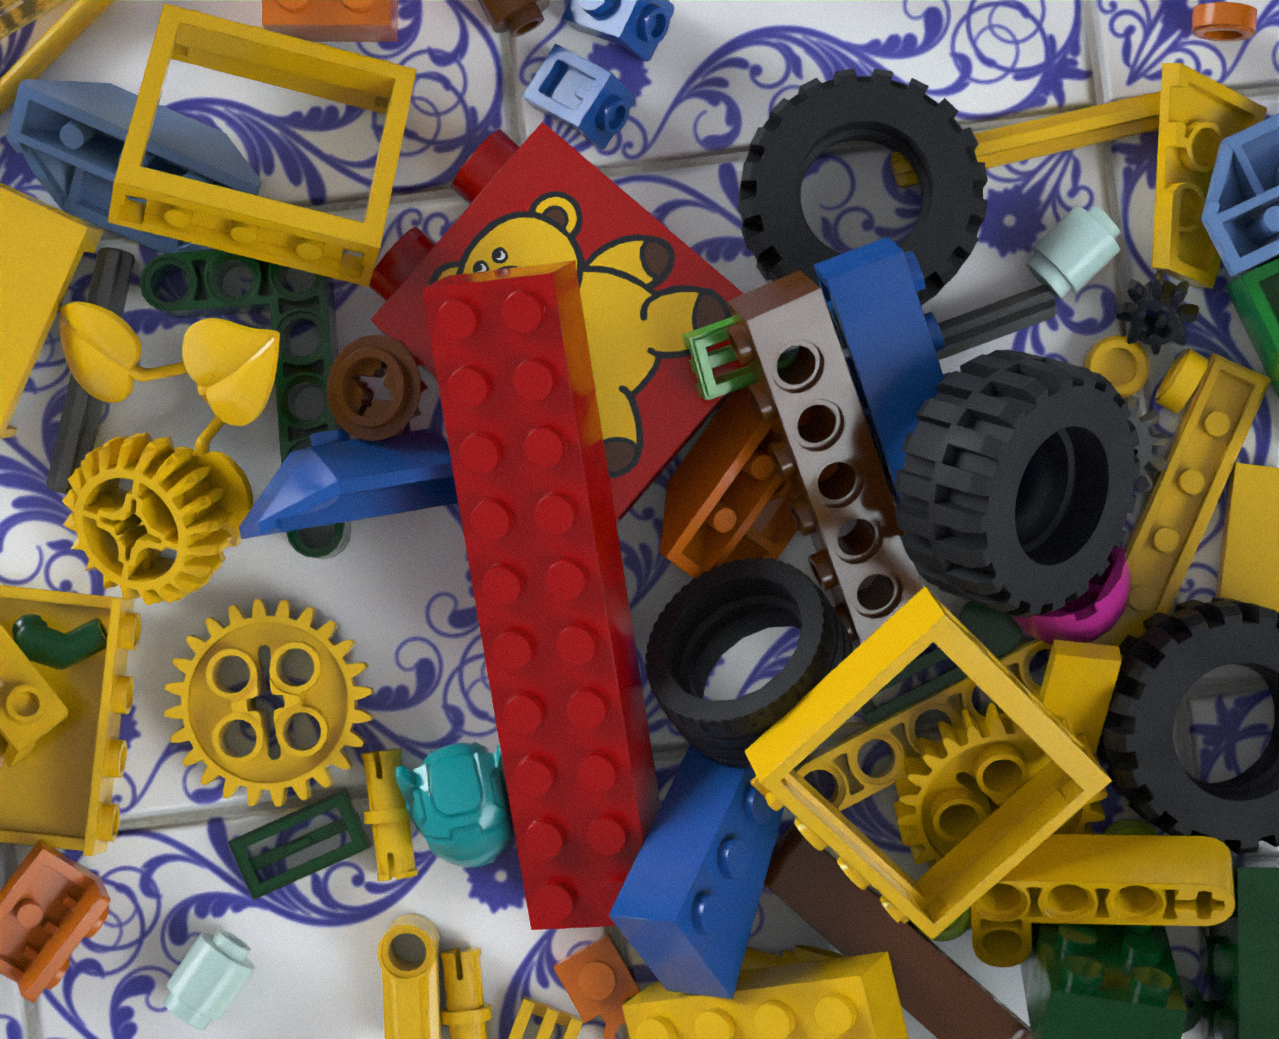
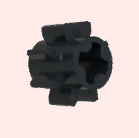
[1116,270,1199,355]

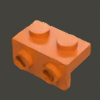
[0,839,111,1003]

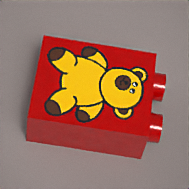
[369,121,749,525]

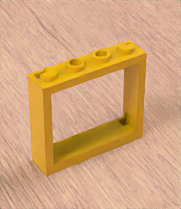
[108,3,417,287]
[744,586,1112,940]

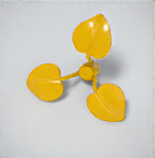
[58,301,280,547]

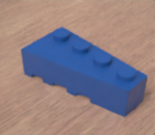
[814,237,951,505]
[609,744,795,999]

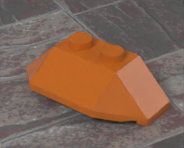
[659,385,838,578]

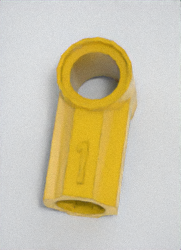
[377,913,442,1039]

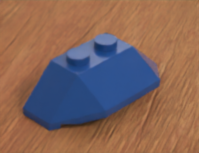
[239,422,458,539]

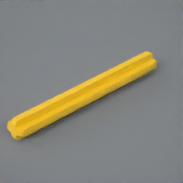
[891,91,1161,188]

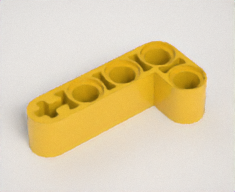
[971,834,1235,968]

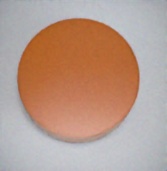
[1191,2,1257,42]

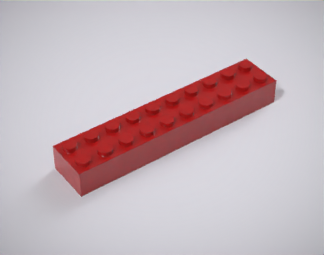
[422,260,661,930]

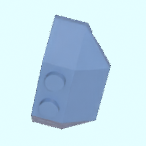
[6,79,262,254]
[1201,113,1279,277]

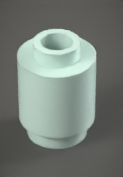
[1025,205,1121,299]
[163,929,255,1030]

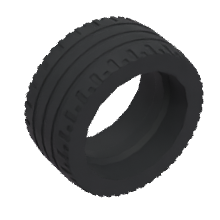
[645,557,854,769]

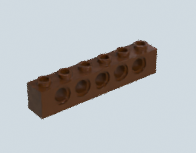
[726,270,923,648]

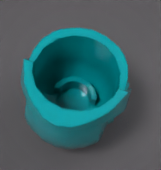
[395,742,515,868]

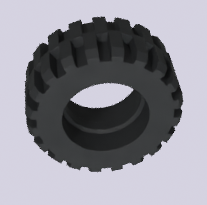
[739,68,988,306]
[895,349,1140,618]
[1097,598,1279,854]

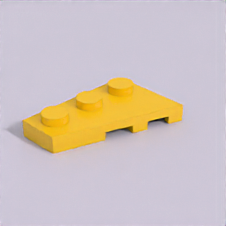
[1151,63,1268,289]

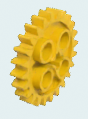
[164,599,375,807]
[893,703,1108,869]

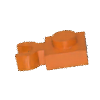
[553,933,640,1039]

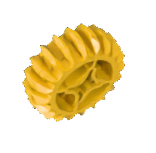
[62,431,233,606]

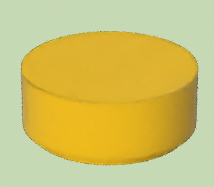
[1082,335,1150,399]
[1154,348,1209,414]

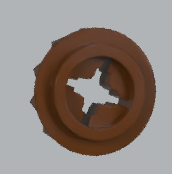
[327,335,428,441]

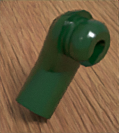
[12,614,108,670]

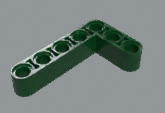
[139,250,351,559]

